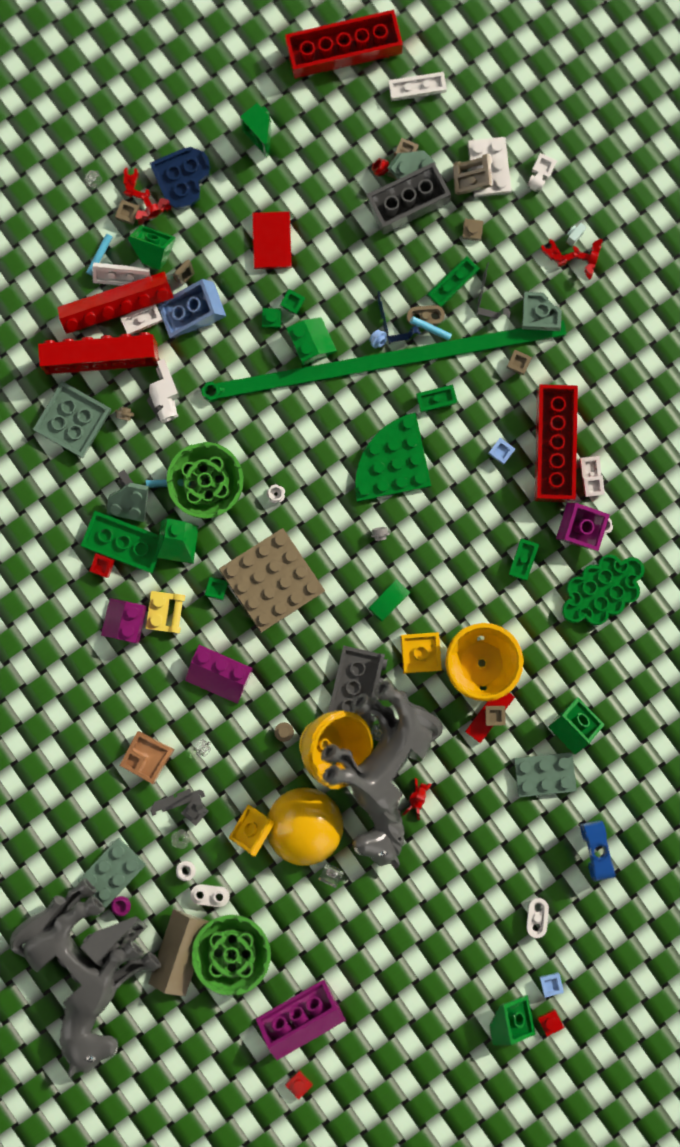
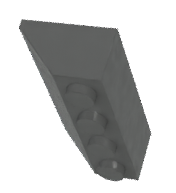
[366,162,451,235]

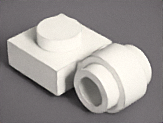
[527,153,557,192]

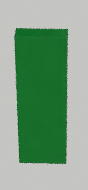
[427,256,480,308]

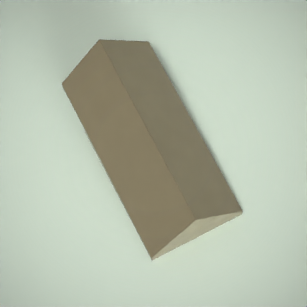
[148,909,210,996]

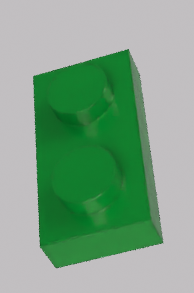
[416,384,458,413]
[508,538,539,581]

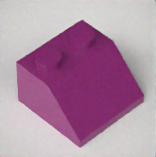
[556,502,610,551]
[101,598,147,644]

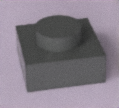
[118,470,133,487]
[181,799,209,826]

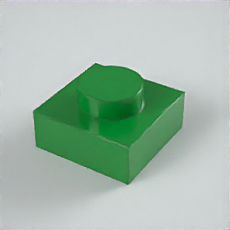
[280,289,306,316]
[262,308,282,329]
[205,577,228,601]

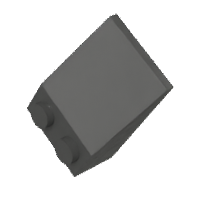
[80,916,148,968]

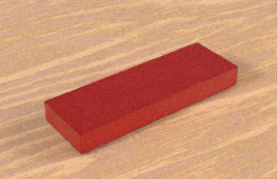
[465,693,515,743]

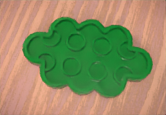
[561,555,645,626]

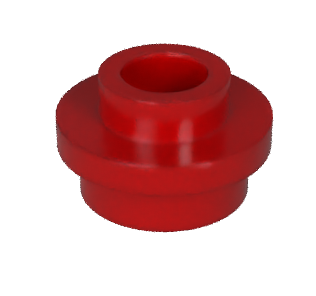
[372,158,389,177]

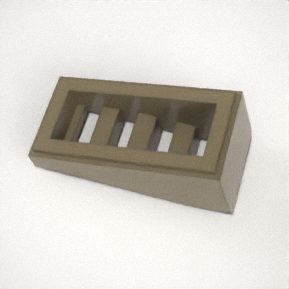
[172,259,195,286]

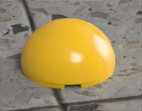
[267,787,343,866]

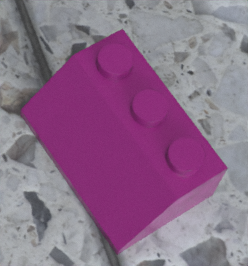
[185,645,253,704]

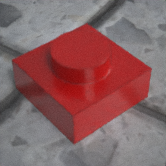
[90,553,115,578]
[537,1008,564,1037]
[285,1070,313,1100]

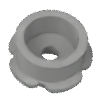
[371,527,390,541]

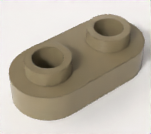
[407,305,445,327]

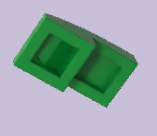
[368,579,410,622]

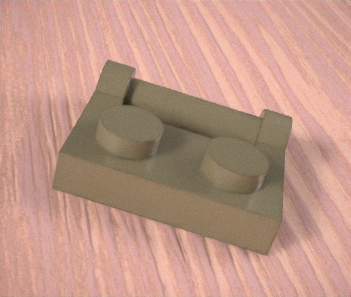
[453,154,492,195]

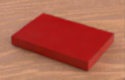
[252,211,292,270]

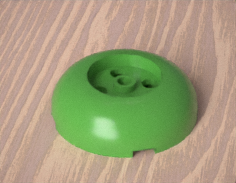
[167,442,243,519]
[192,915,271,995]

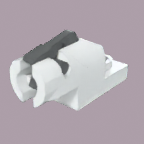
[147,359,179,423]

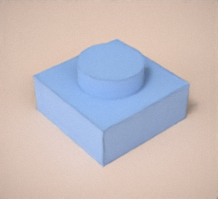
[488,438,515,465]
[539,972,564,997]

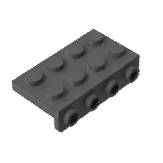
[328,645,388,727]

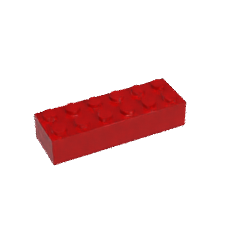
[285,9,403,79]
[38,332,159,375]
[534,384,578,503]

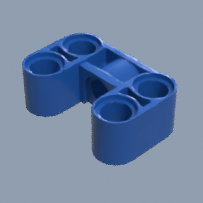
[580,820,615,882]

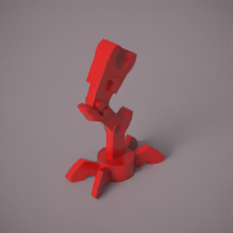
[123,168,172,226]
[541,239,603,280]
[402,778,432,821]

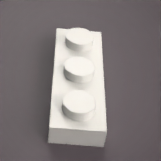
[388,72,447,101]
[92,263,150,286]

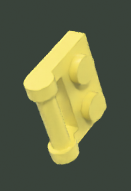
[146,591,185,634]

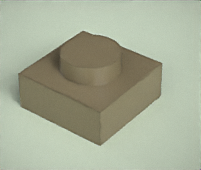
[115,200,140,225]
[462,218,484,241]
[507,350,532,376]
[485,706,506,726]

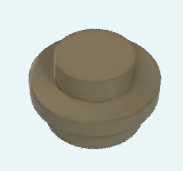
[115,407,134,421]
[275,722,294,742]

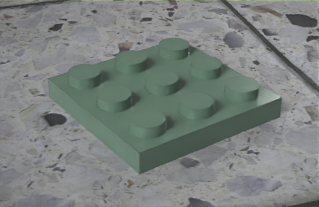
[33,381,112,458]

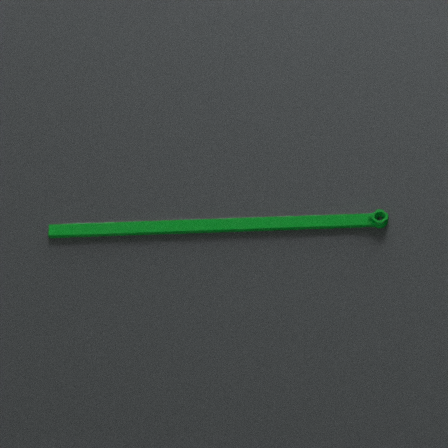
[201,320,567,402]

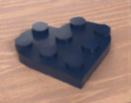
[149,147,210,210]

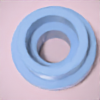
[369,330,387,348]

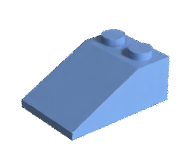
[158,279,226,338]

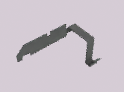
[476,262,511,319]
[151,789,205,816]

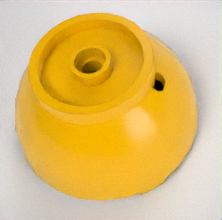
[445,623,524,701]
[299,711,374,789]

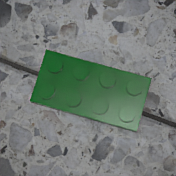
[81,511,159,574]

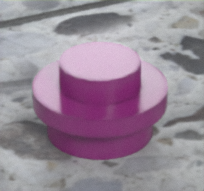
[111,896,131,916]

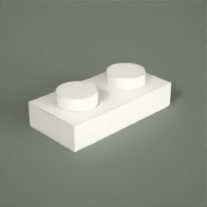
[120,304,163,335]

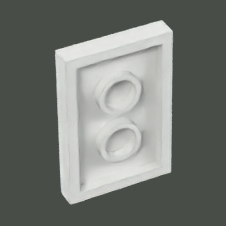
[468,137,512,197]

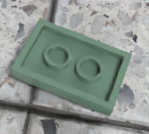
[514,752,577,797]
[78,838,147,908]

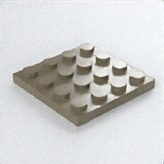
[219,528,325,633]

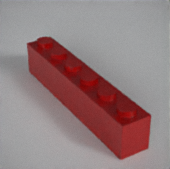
[57,271,174,334]

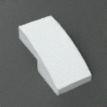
[579,456,605,497]

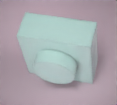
[567,223,587,246]

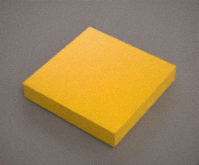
[400,632,442,674]
[229,804,275,856]

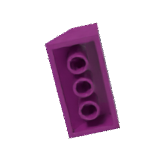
[256,980,346,1060]

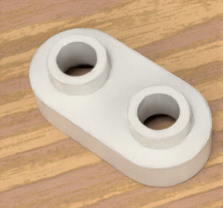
[190,884,230,907]
[526,898,549,938]

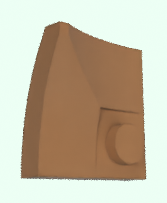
[119,731,175,784]

